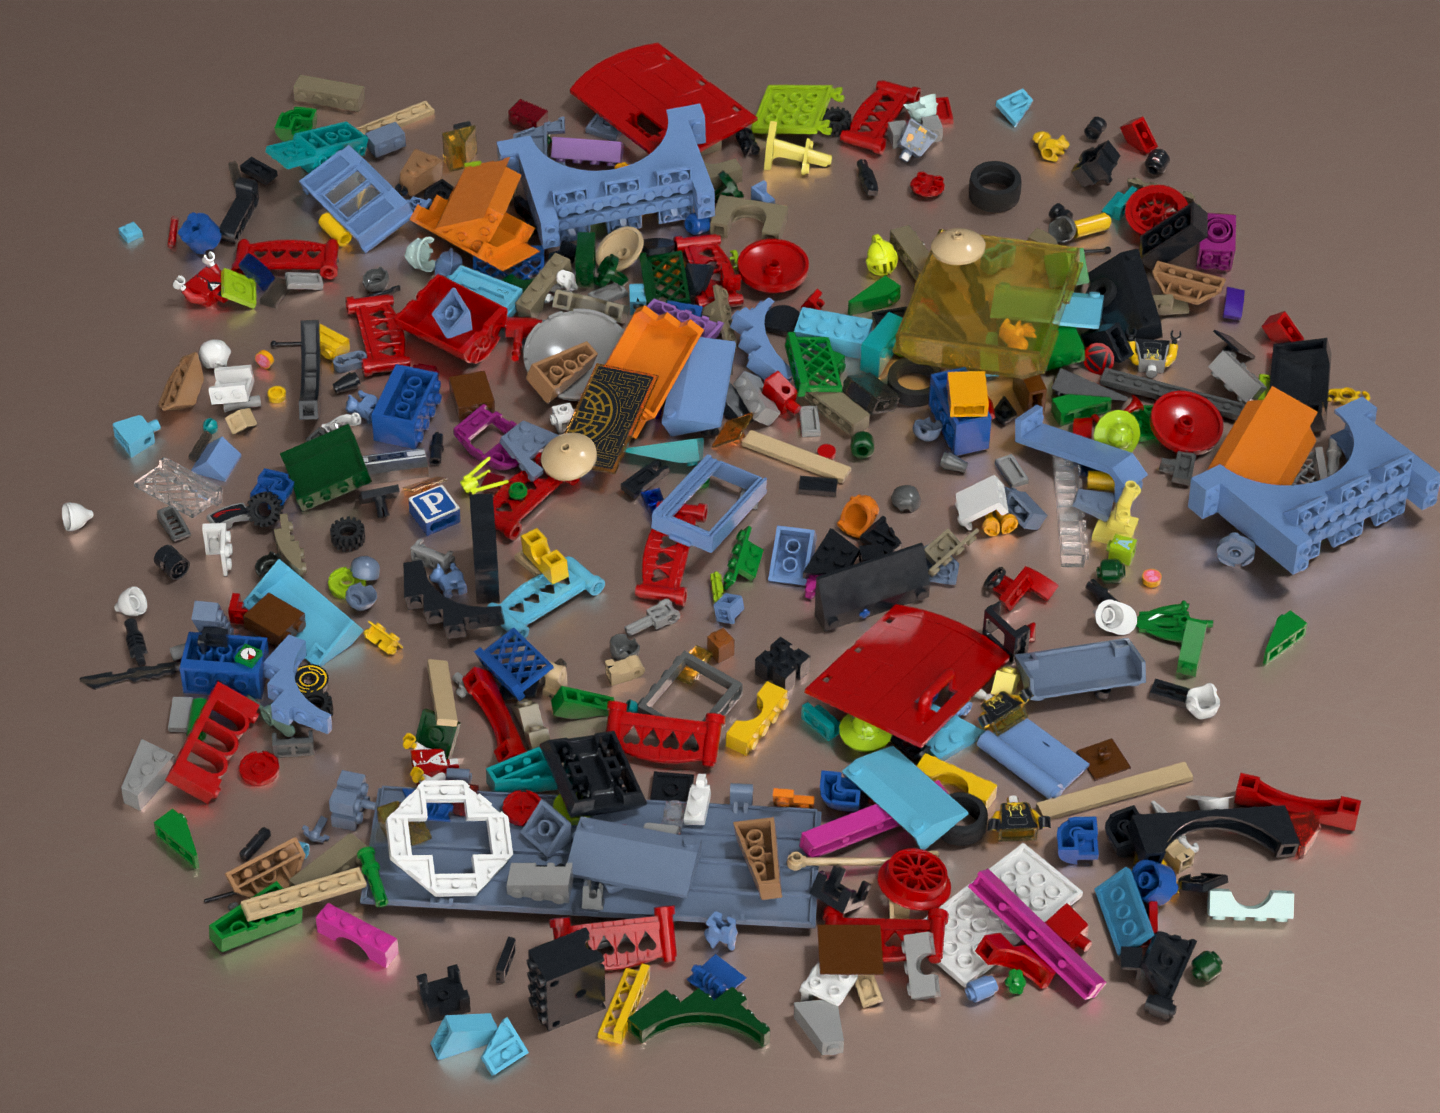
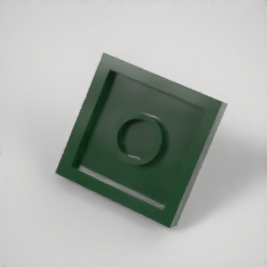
[414,708,461,759]

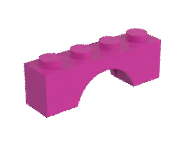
[316,903,399,968]

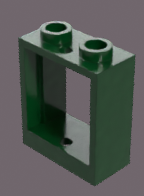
[575,232,596,288]

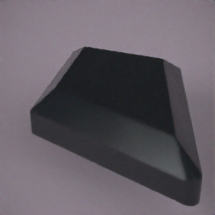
[994,396,1017,425]

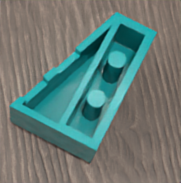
[860,312,909,378]
[486,746,558,793]

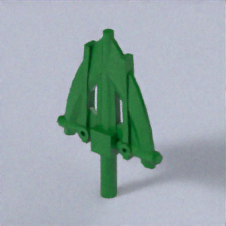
[1136,600,1213,644]

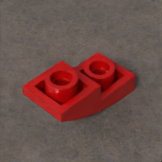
[1073,418,1093,439]
[1023,566,1059,602]

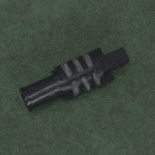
[857,159,878,196]
[124,618,148,666]

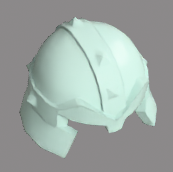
[904,94,938,123]
[404,237,436,272]

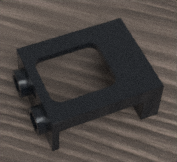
[982,601,1030,664]

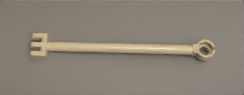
[786,851,940,871]

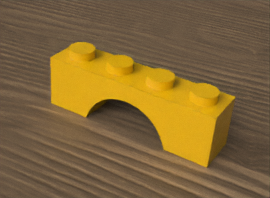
[726,681,789,756]
[917,753,997,810]

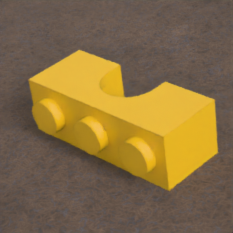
[521,528,569,585]

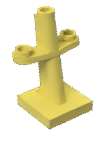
[764,121,832,175]
[1092,481,1141,544]

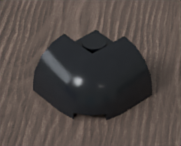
[1105,805,1140,858]

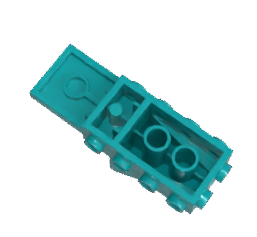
[265,121,369,173]

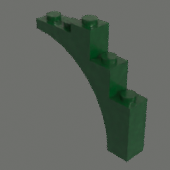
[628,987,770,1047]

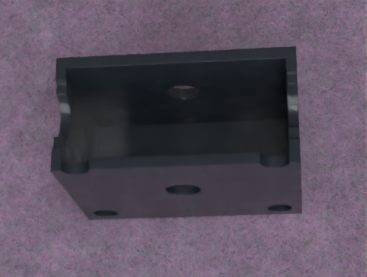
[526,927,606,1032]

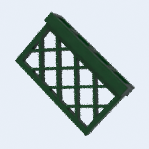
[639,250,691,305]

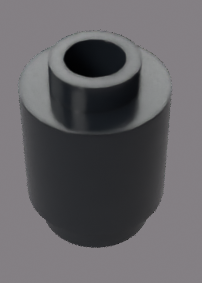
[1144,994,1177,1021]

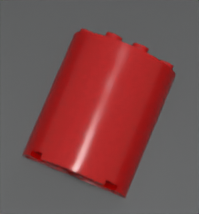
[394,274,508,364]

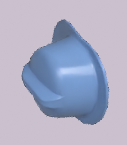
[435,248,463,277]

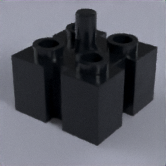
[1071,140,1121,187]
[755,636,811,691]

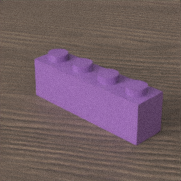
[551,137,624,166]
[647,299,724,339]

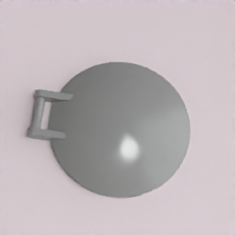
[524,309,625,401]

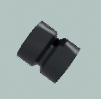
[154,545,190,580]

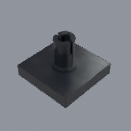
[358,484,400,518]

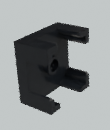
[810,864,871,914]
[416,964,471,1023]

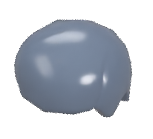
[912,417,943,442]
[350,556,380,580]
[346,582,377,611]

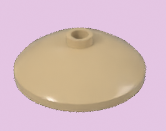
[596,227,644,271]
[931,228,985,265]
[541,433,597,481]

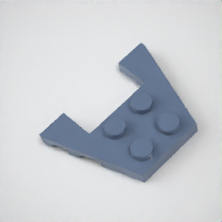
[513,117,566,166]
[499,420,559,482]

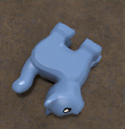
[345,390,378,424]
[429,562,467,598]
[704,911,738,951]

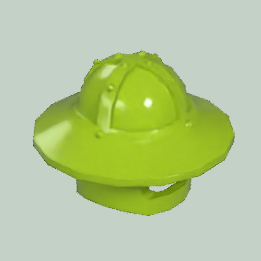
[1093,410,1140,452]
[839,714,892,753]

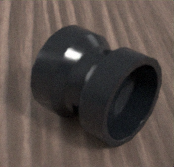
[1084,117,1107,140]
[1049,203,1073,220]

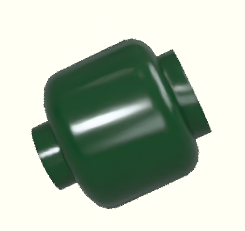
[850,431,875,459]
[1096,558,1126,584]
[1191,951,1223,982]

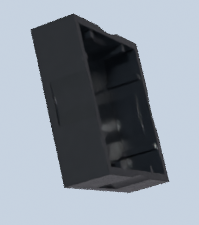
[469,493,500,604]

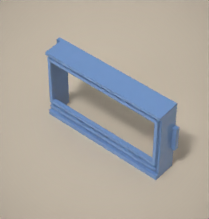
[651,454,767,553]

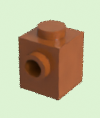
[707,628,735,664]

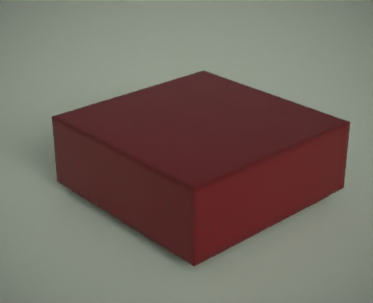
[481,472,505,493]

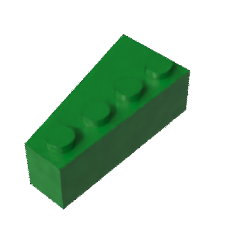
[209,881,302,952]

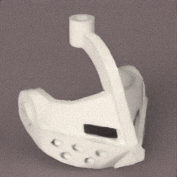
[544,270,578,303]
[321,413,361,433]

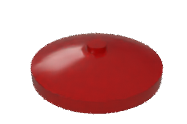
[738,239,809,293]
[1149,391,1224,455]

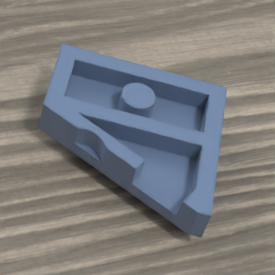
[1072,489,1115,522]

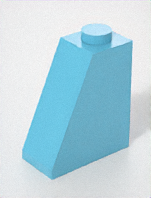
[430,1013,497,1060]

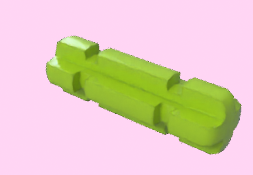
[710,571,724,603]

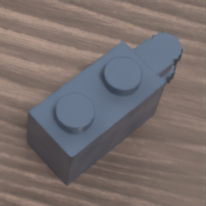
[1004,487,1048,530]

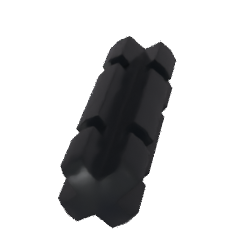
[239,827,271,861]

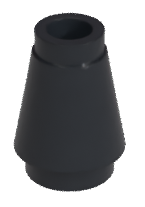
[332,372,361,394]

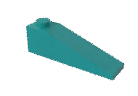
[624,438,704,466]

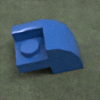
[250,468,294,510]
[820,770,861,812]
[1057,817,1099,864]

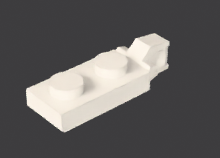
[684,774,711,825]

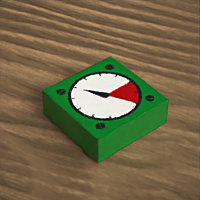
[235,644,263,668]

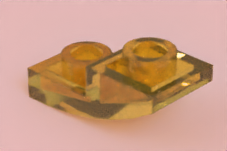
[676,645,713,686]

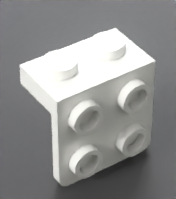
[202,523,233,576]
[799,962,858,1006]

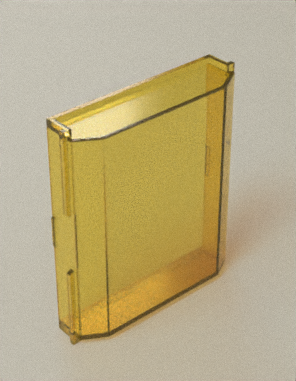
[893,229,1083,379]

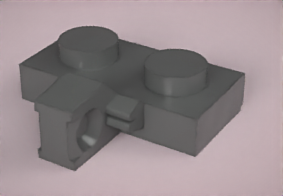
[1159,451,1196,486]

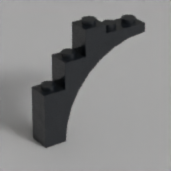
[299,320,322,420]
[403,560,505,639]

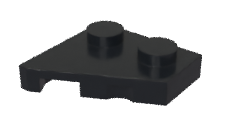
[860,515,902,555]

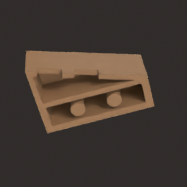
[399,149,444,197]

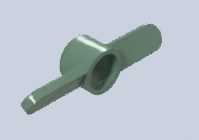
[246,694,295,737]

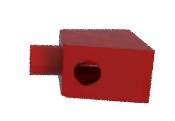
[762,370,801,415]
[1045,903,1092,952]

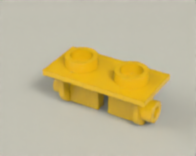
[363,621,403,655]

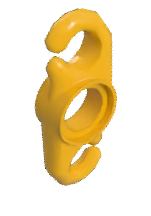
[1328,387,1370,405]

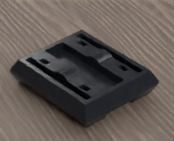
[539,731,647,819]

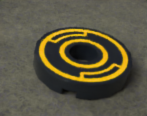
[295,664,329,694]

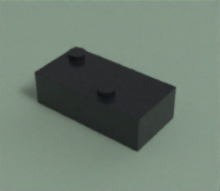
[1139,201,1208,271]

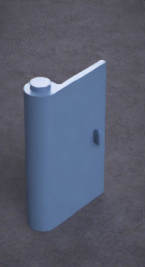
[977,711,1090,799]

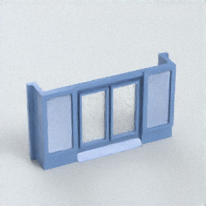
[299,145,413,254]

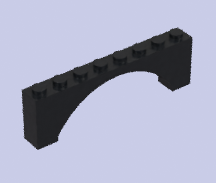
[1127,805,1300,863]

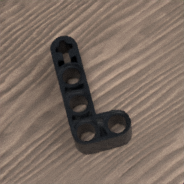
[219,177,259,243]

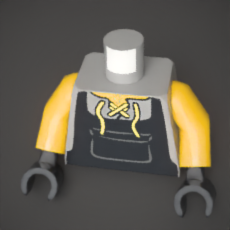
[1125,327,1181,378]

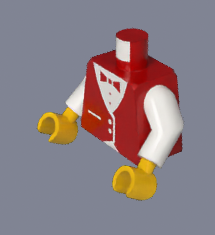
[403,733,459,787]

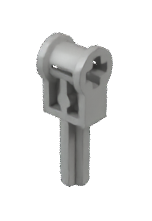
[624,599,681,636]

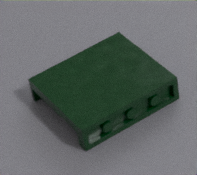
[280,424,372,512]

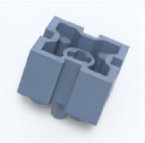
[329,770,377,831]

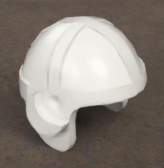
[198,339,231,368]
[1185,683,1220,719]

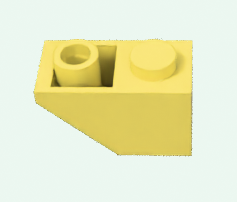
[991,666,1021,697]

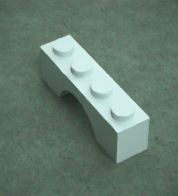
[1207,888,1294,922]

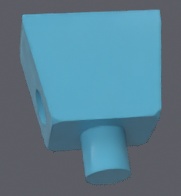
[112,415,161,458]

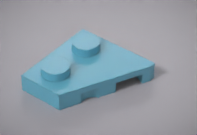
[995,89,1033,127]
[481,1017,529,1076]

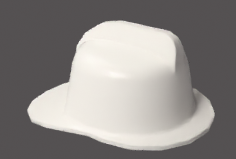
[1093,600,1137,635]
[1186,795,1234,811]

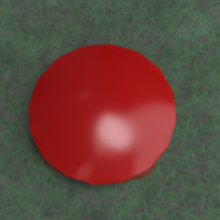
[910,172,945,197]

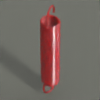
[168,216,179,248]

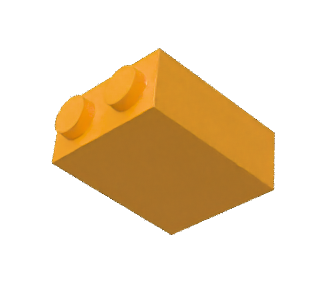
[947,371,989,417]

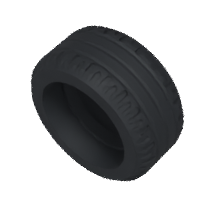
[940,792,988,846]

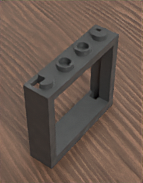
[638,650,743,750]

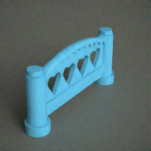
[487,556,605,641]

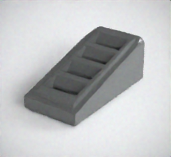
[157,504,191,542]

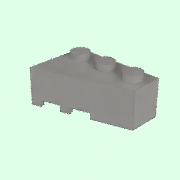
[1208,350,1267,404]
[121,739,175,811]
[507,863,573,904]

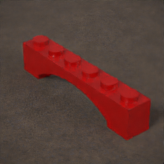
[462,666,527,763]
[1234,772,1361,831]

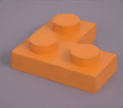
[773,788,815,809]

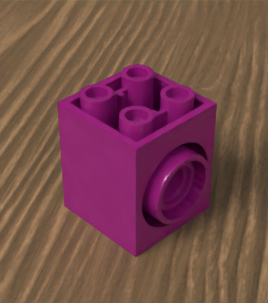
[1196,213,1236,271]

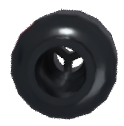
[1145,149,1170,175]

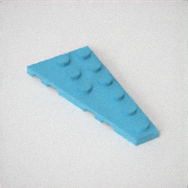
[917,700,985,761]

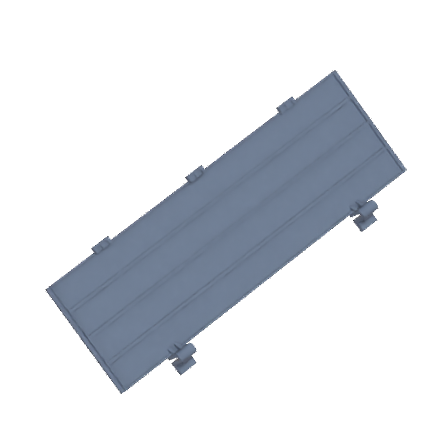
[360,768,821,929]

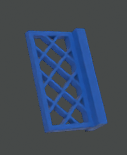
[473,245,544,280]
[474,628,554,701]

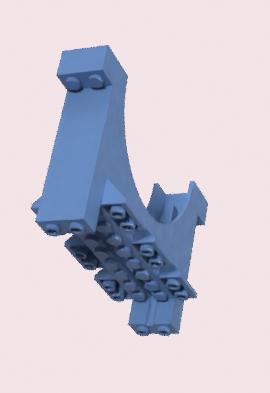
[496,104,715,249]
[1188,396,1440,575]

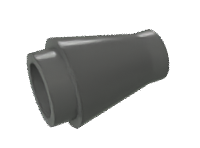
[939,452,968,473]

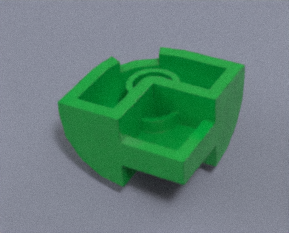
[274,107,317,142]

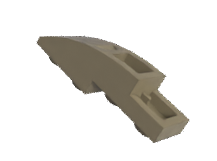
[274,514,307,578]

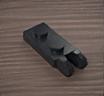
[621,459,670,498]

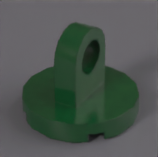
[714,170,744,204]
[594,254,629,288]

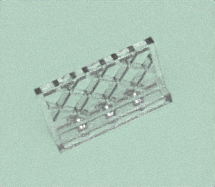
[134,457,223,518]

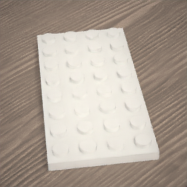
[924,843,1083,988]

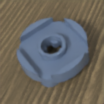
[1217,532,1255,567]

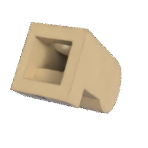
[605,655,645,686]
[543,661,568,698]
[1164,839,1195,874]

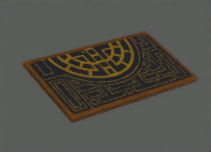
[564,363,659,475]

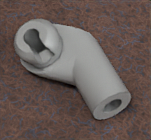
[452,672,469,698]

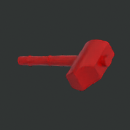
[506,317,542,361]

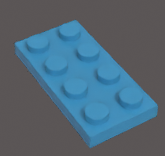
[1094,867,1155,955]

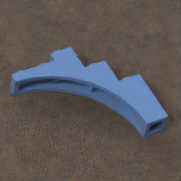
[730,297,793,383]
[263,635,332,734]

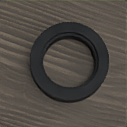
[887,356,942,407]

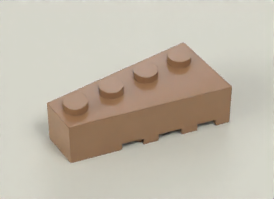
[526,341,598,404]
[733,817,782,900]

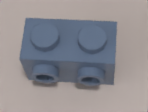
[365,122,406,158]

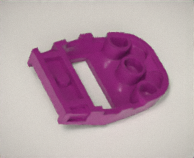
[453,404,519,470]

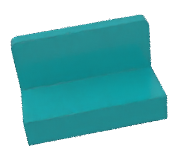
[1102,186,1137,221]
[801,702,841,741]

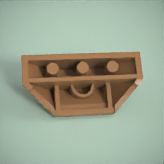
[1152,261,1226,305]
[158,352,204,411]
[225,837,306,899]

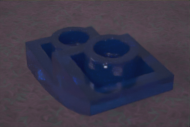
[238,253,276,291]
[641,488,664,518]

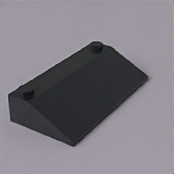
[1088,249,1163,341]
[1269,338,1332,432]
[814,542,930,632]

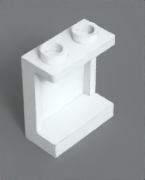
[209,365,254,405]
[955,475,1009,531]

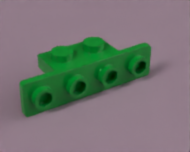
[723,525,764,590]

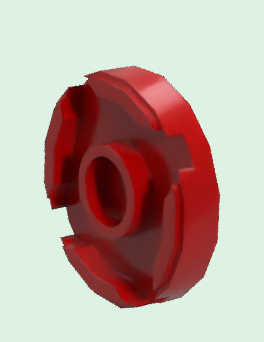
[239,751,280,786]

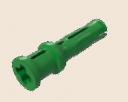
[357,847,389,907]

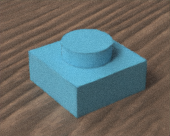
[118,222,143,243]

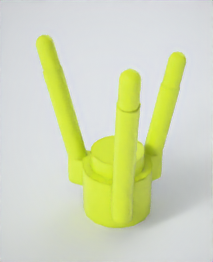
[460,457,509,495]

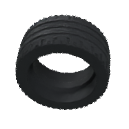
[969,161,1022,213]

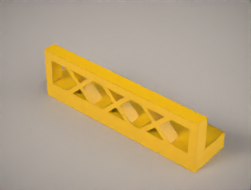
[597,963,650,1045]

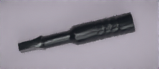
[364,285,400,297]

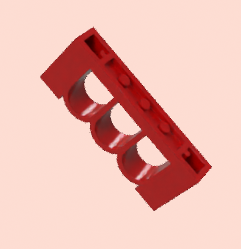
[165,681,260,804]

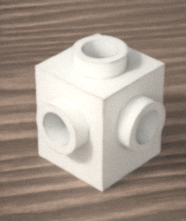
[550,403,577,435]

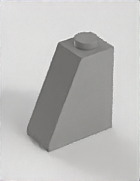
[794,1000,844,1055]

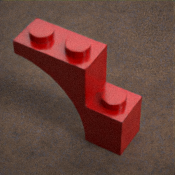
[975,933,1056,989]

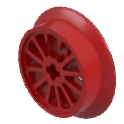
[1125,185,1188,236]
[877,848,951,911]

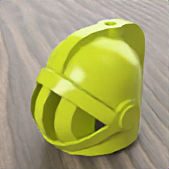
[865,234,898,276]

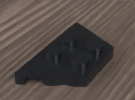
[803,528,859,579]
[1140,931,1197,999]

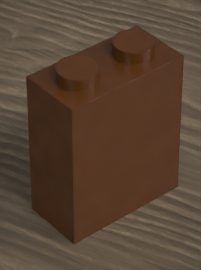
[1012,359,1047,415]
[449,371,495,421]
[243,593,306,647]

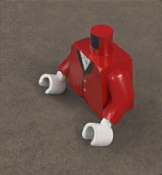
[173,251,228,307]

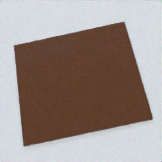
[817,924,884,975]

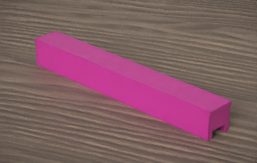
[799,780,949,857]
[968,868,1107,1000]

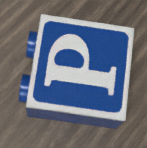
[408,484,461,536]

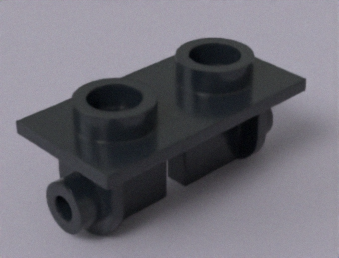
[736,127,760,158]

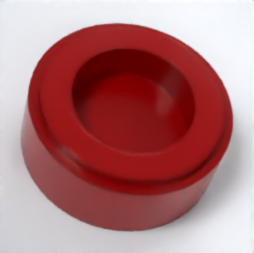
[817,444,836,460]

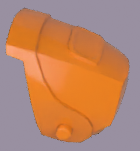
[837,494,880,539]

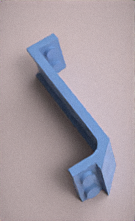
[1015,405,1148,503]

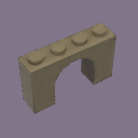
[700,141,743,190]
[710,195,788,240]

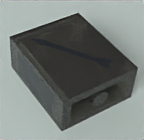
[842,372,901,415]

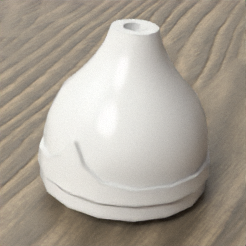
[62,502,93,532]
[114,587,147,616]

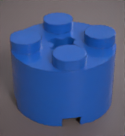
[178,212,221,254]
[1131,860,1178,906]

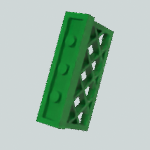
[784,332,843,397]

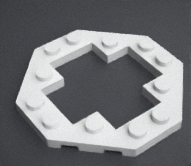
[385,780,513,897]

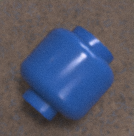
[684,212,711,235]

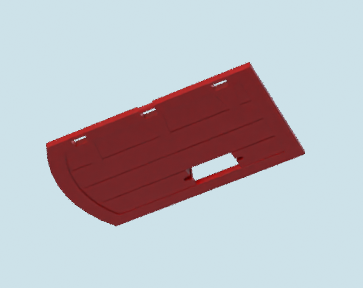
[570,43,758,154]
[804,604,1010,748]

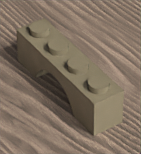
[515,253,573,318]
[552,289,629,323]

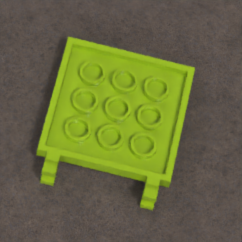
[751,85,845,135]

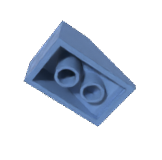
[768,525,817,586]

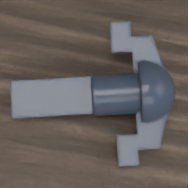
[302,816,330,843]

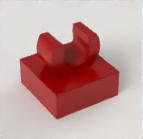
[801,288,825,310]

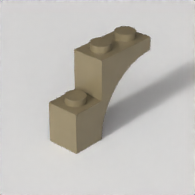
[511,699,550,751]

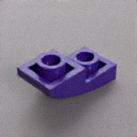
[1223,287,1245,321]

